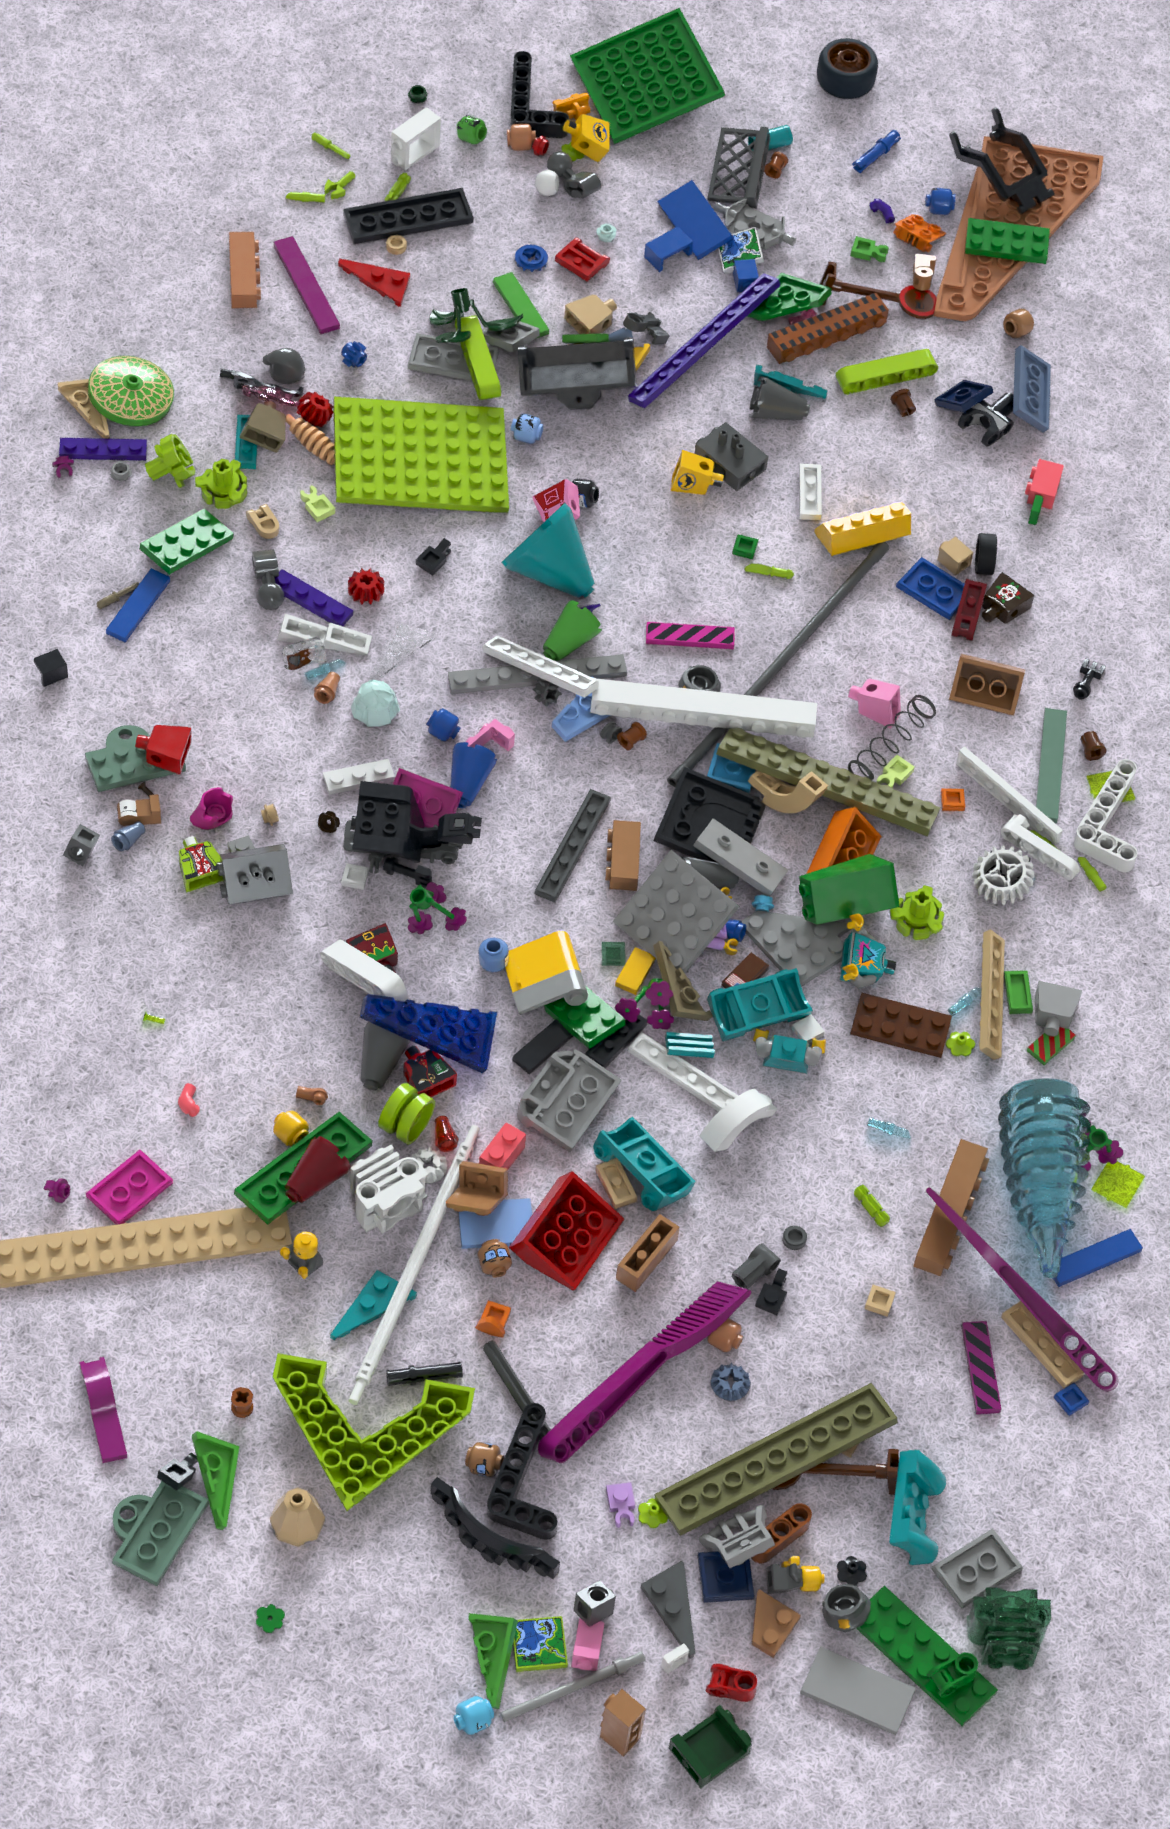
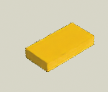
[615,947,656,995]

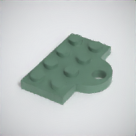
[85,725,186,792]
[112,1481,209,1586]

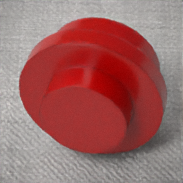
[532,136,550,156]

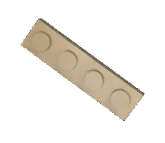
[1001,1301,1084,1388]

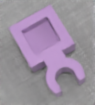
[606,1482,635,1528]

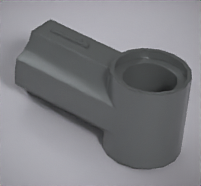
[731,1243,781,1289]

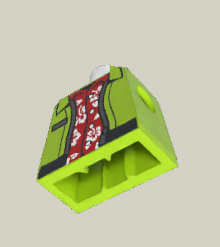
[179,837,223,893]

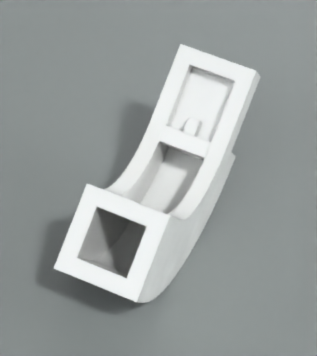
[699,1089,777,1152]

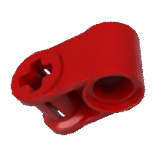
[706,1664,757,1702]

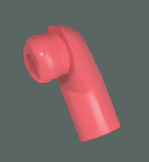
[178,1083,200,1117]

